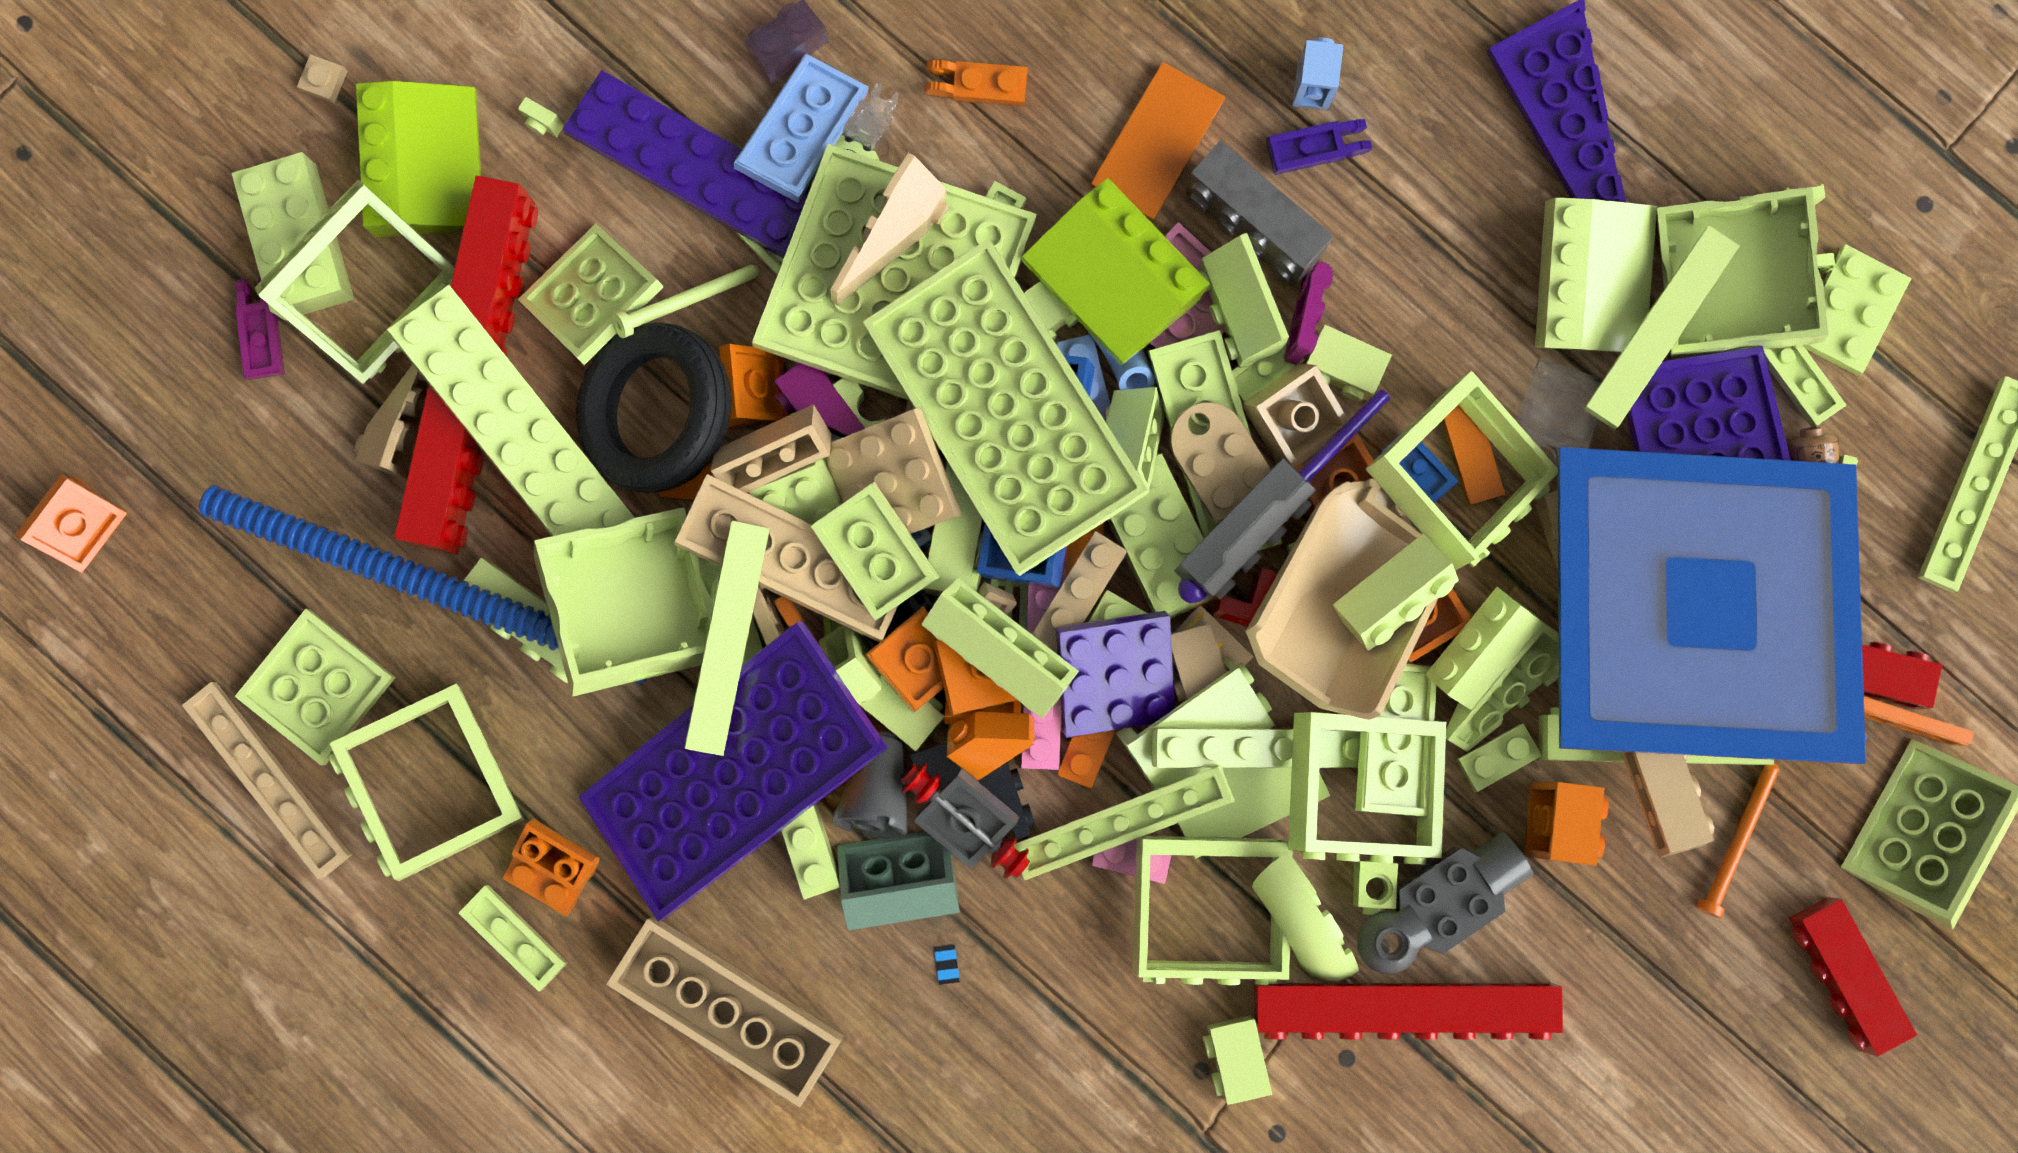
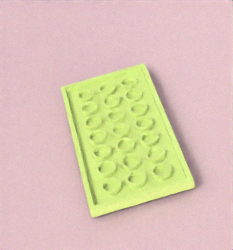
[863,238,1150,576]

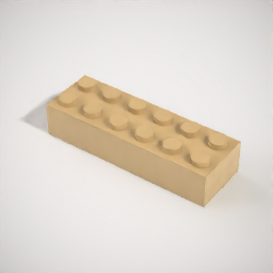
[606,916,844,1107]

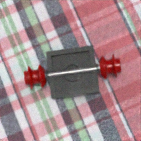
[900,762,1030,879]

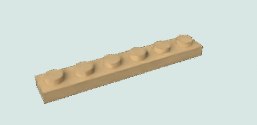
[182,682,352,880]

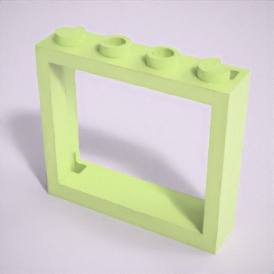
[255,179,455,384]
[1366,371,1558,571]
[328,683,524,881]
[1288,712,1446,865]
[1133,836,1293,986]

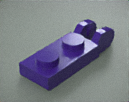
[1266,119,1373,175]

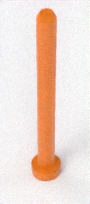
[1696,763,1779,919]

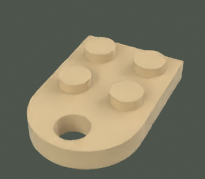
[1170,402,1271,523]

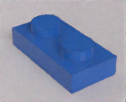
[1379,427,1458,503]

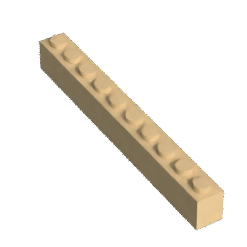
[1535,490,1714,858]

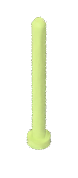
[612,265,760,338]

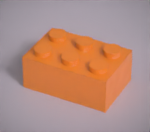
[1523,782,1609,866]

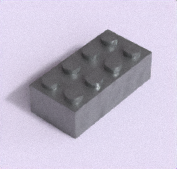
[1186,140,1334,286]

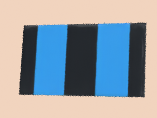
[934,945,960,985]

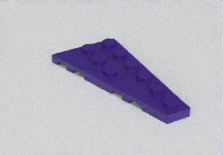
[1486,0,1626,203]

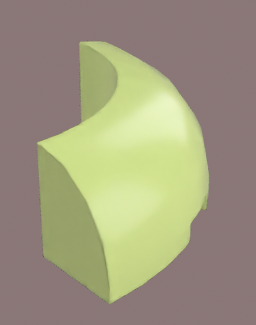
[1252,851,1359,981]

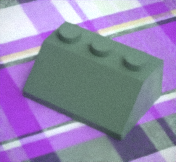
[837,831,960,931]

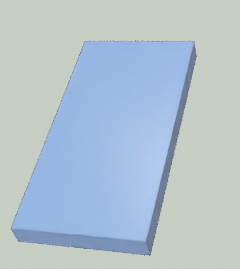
[734,53,869,203]

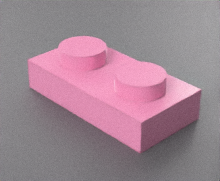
[1092,839,1172,884]

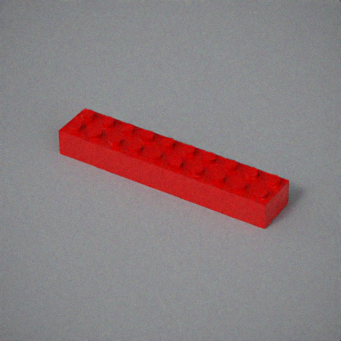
[394,175,538,555]

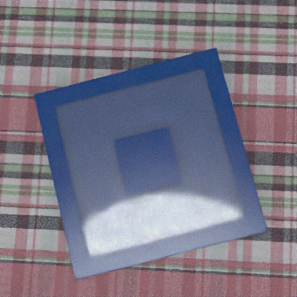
[1558,447,1866,764]

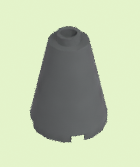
[832,731,908,839]

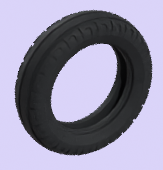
[576,322,731,493]

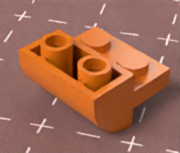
[503,819,599,917]

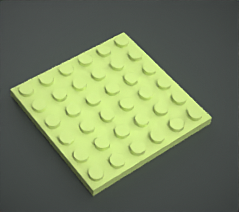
[752,144,1037,401]

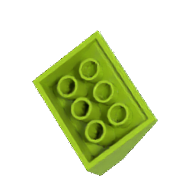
[356,81,481,238]
[1020,178,1210,366]

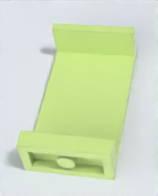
[1116,657,1275,790]

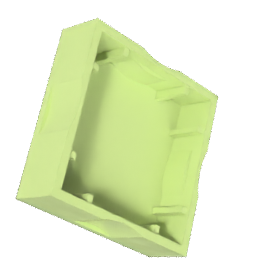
[1657,187,1829,360]
[533,507,713,697]

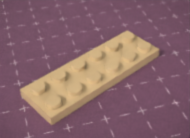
[673,474,898,642]

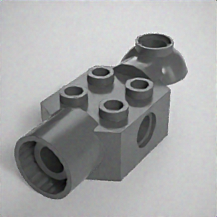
[1357,832,1533,974]

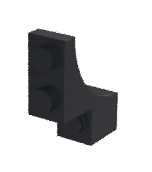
[910,743,1036,839]

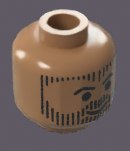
[1788,426,1841,463]

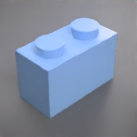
[1292,37,1343,111]

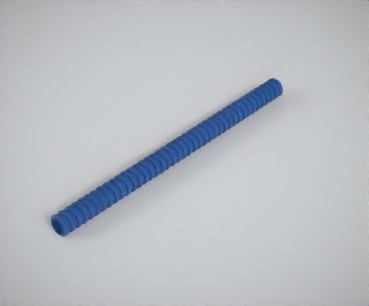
[199,485,648,684]

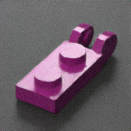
[1283,261,1334,365]
[235,276,285,380]

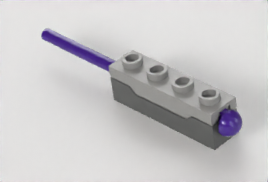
[1174,389,1390,604]

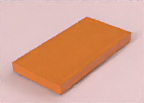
[1090,62,1225,222]

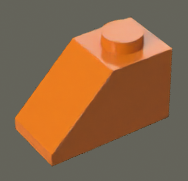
[947,712,1034,780]

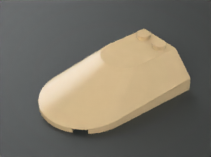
[1246,479,1438,720]

